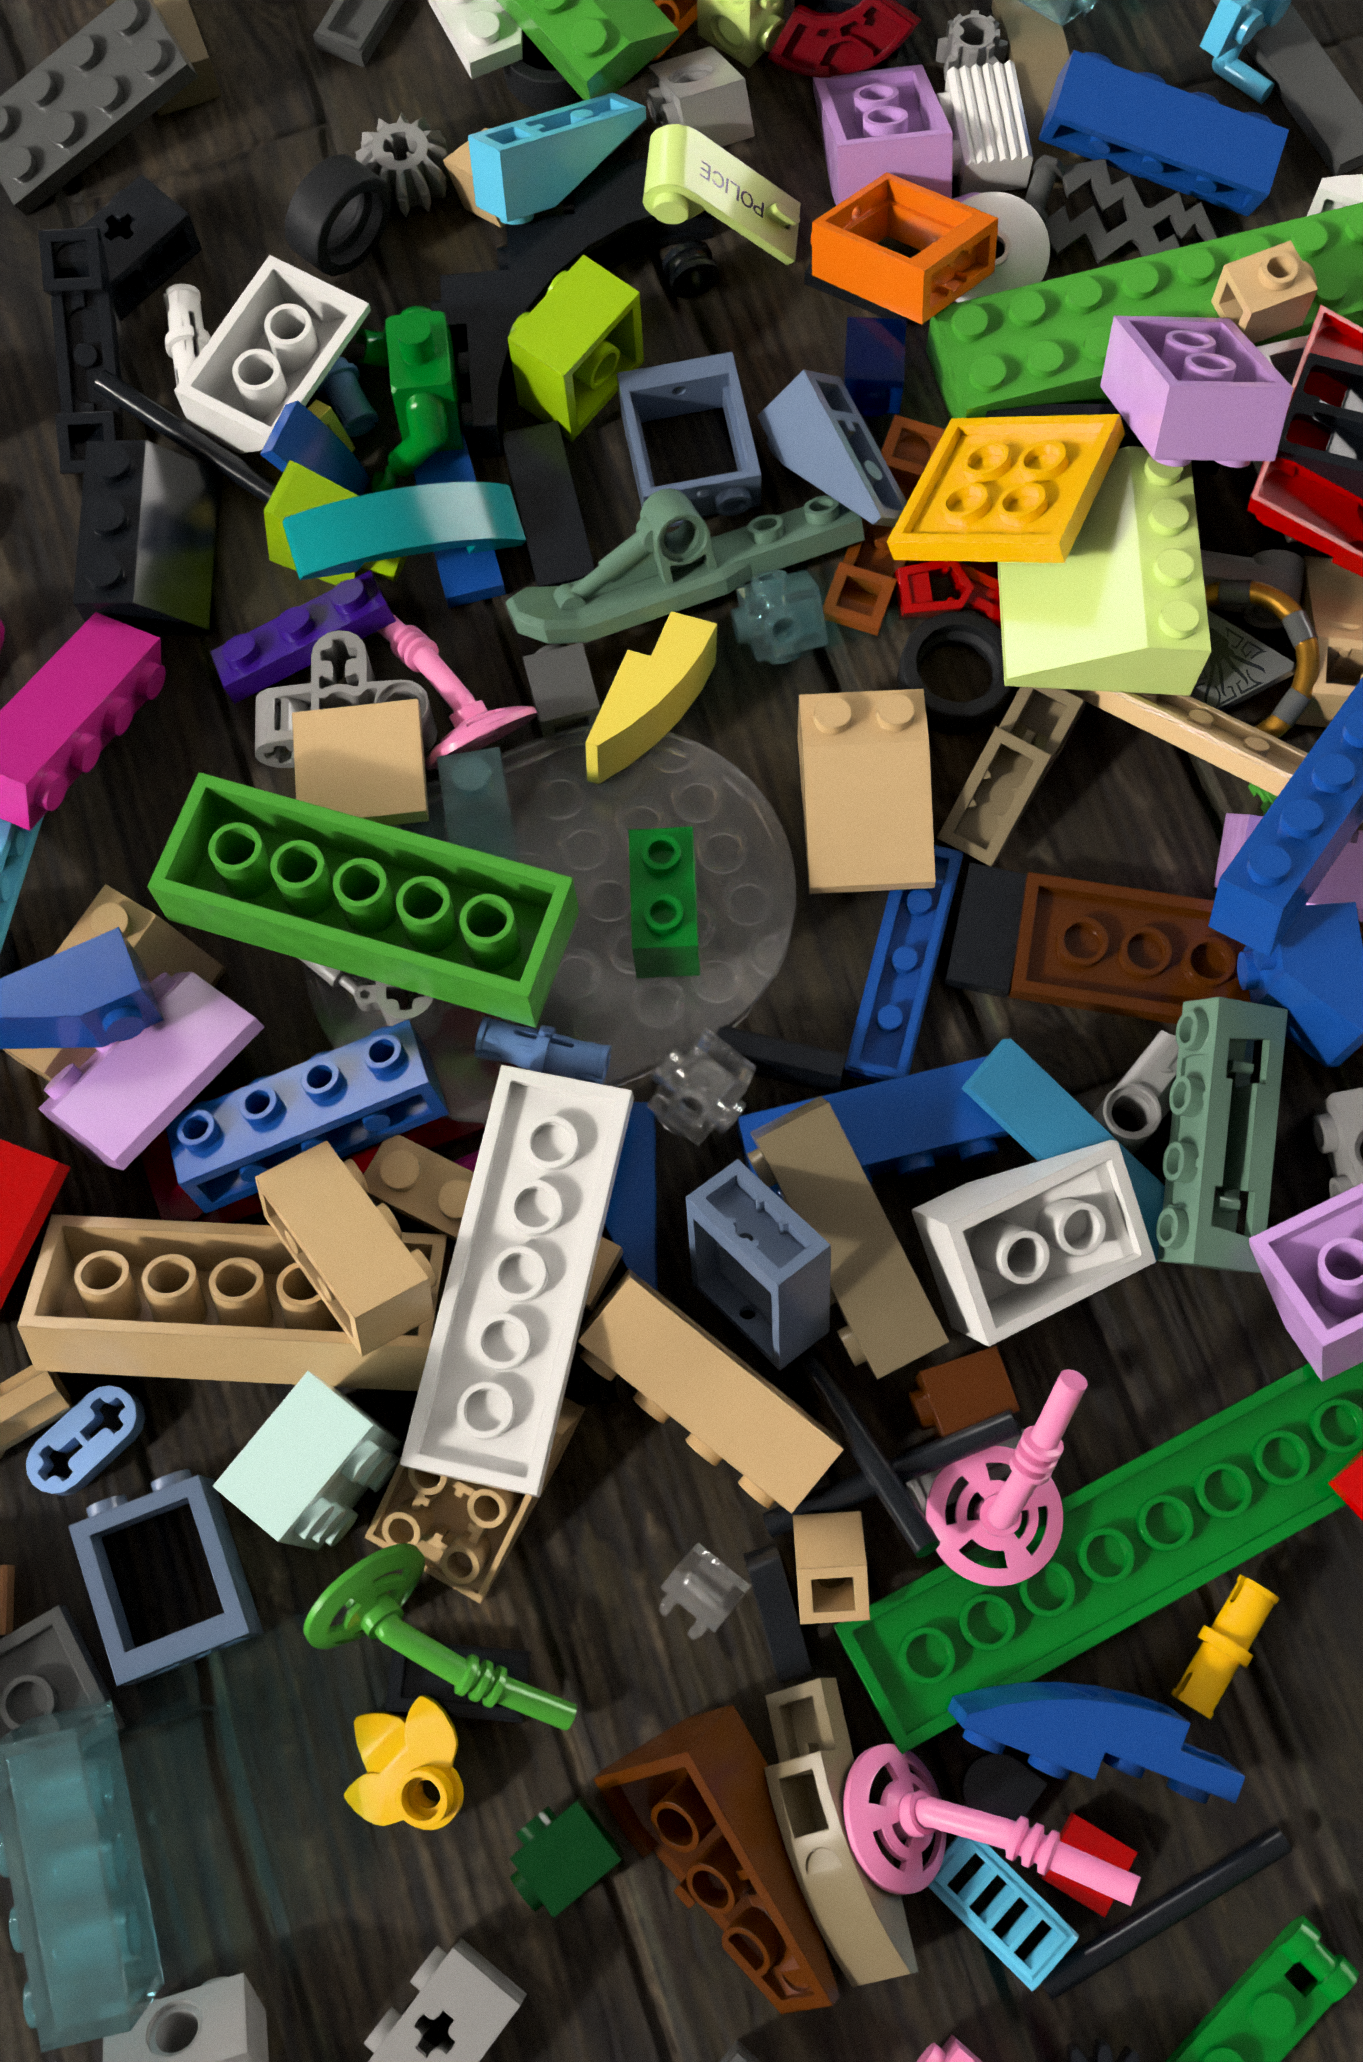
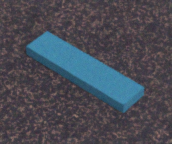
[961,1038,1165,1264]

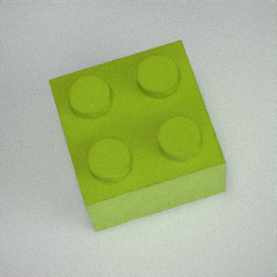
[507,254,644,441]

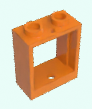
[811,172,998,325]

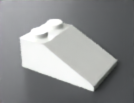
[911,1140,1156,1347]

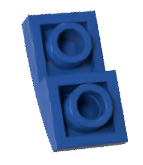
[260,400,370,496]

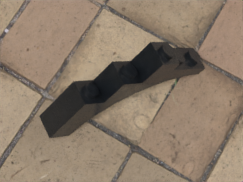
[431,158,713,458]

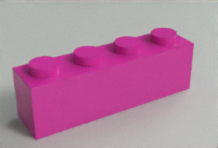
[0,612,166,831]

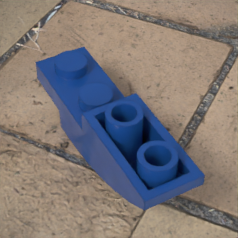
[947,1682,1246,1804]

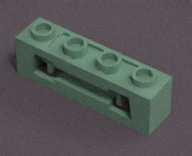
[1156,997,1288,1273]

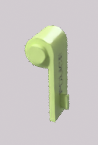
[643,124,801,266]

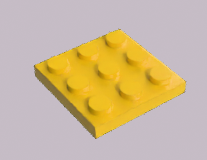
[887,414,1125,563]

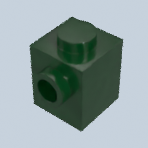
[509,1796,624,1918]

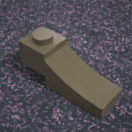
[937,687,1087,867]

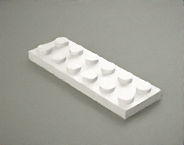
[400,1065,634,1498]

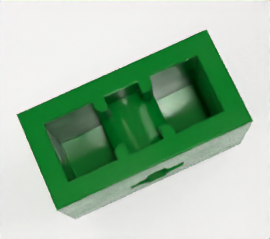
[628,827,700,979]

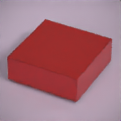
[1039,1812,1138,1918]

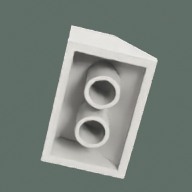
[174,255,371,454]

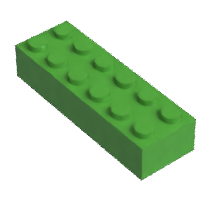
[147,772,579,1028]

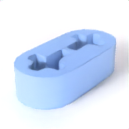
[26,1385,145,1496]

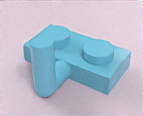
[1199,0,1291,104]

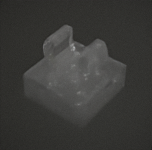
[659,1542,751,1640]

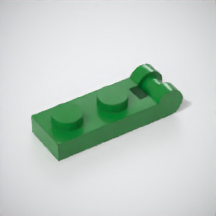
[1165,1915,1359,2062]

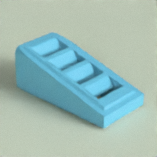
[928,1836,1080,1991]

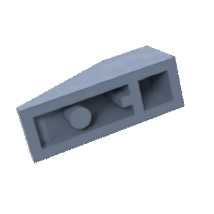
[757,369,907,527]

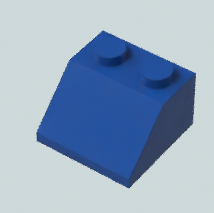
[1237,902,1363,1068]

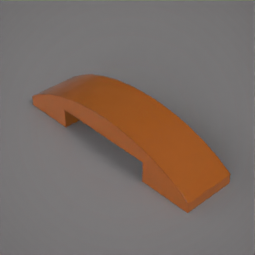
[820,415,945,636]

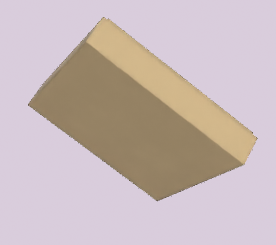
[292,699,429,826]

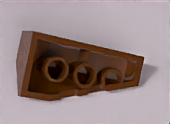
[593,1704,840,2014]

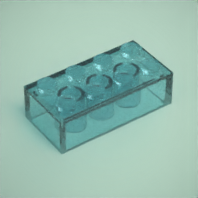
[0,1700,165,2052]

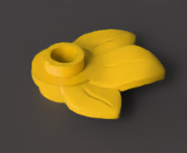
[344,1694,464,1830]

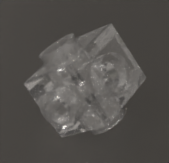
[647,1027,756,1146]

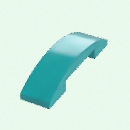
[282,482,526,581]

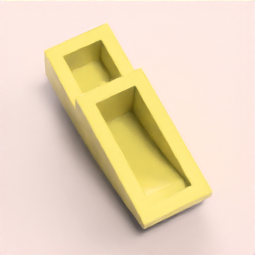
[585,611,717,784]

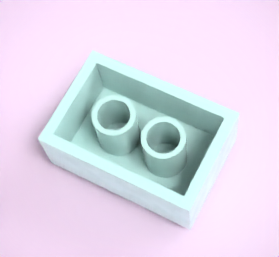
[213,1371,405,1550]

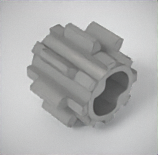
[936,10,1008,81]

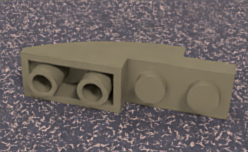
[764,1678,919,1987]

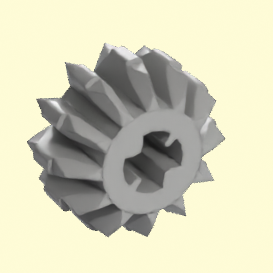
[355,112,451,218]

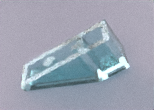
[437,747,520,863]

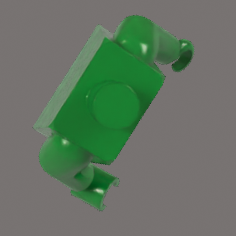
[355,306,464,493]

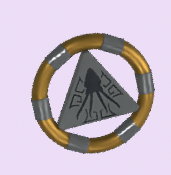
[1190,579,1320,738]

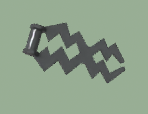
[1024,155,1217,265]

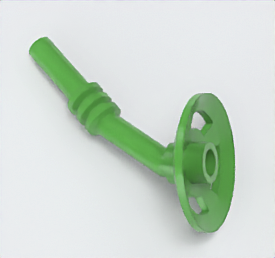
[303,1543,577,1731]

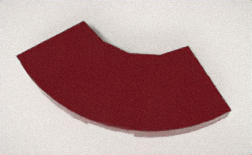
[767,0,922,78]

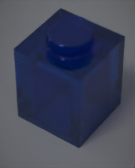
[843,317,906,416]

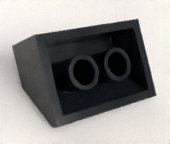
[73,440,222,636]

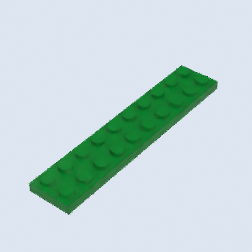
[832,1362,1363,1754]

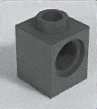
[523,642,600,747]

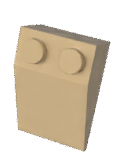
[797,689,936,894]

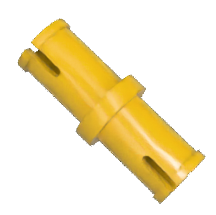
[1171,1574,1280,1720]

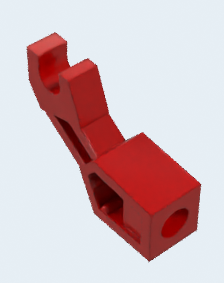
[893,561,1001,629]

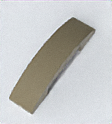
[991,0,1084,189]

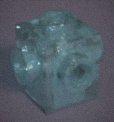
[730,570,829,664]

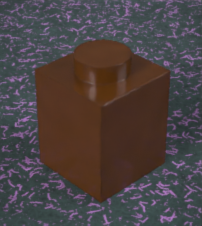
[909,1346,1020,1440]

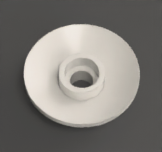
[955,192,1050,303]

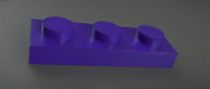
[210,570,396,704]

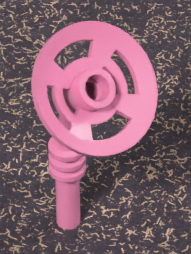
[377,613,538,770]
[926,1369,1088,1586]
[843,1744,1141,1906]

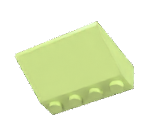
[997,446,1211,696]

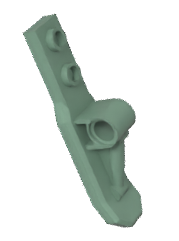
[505,488,865,644]

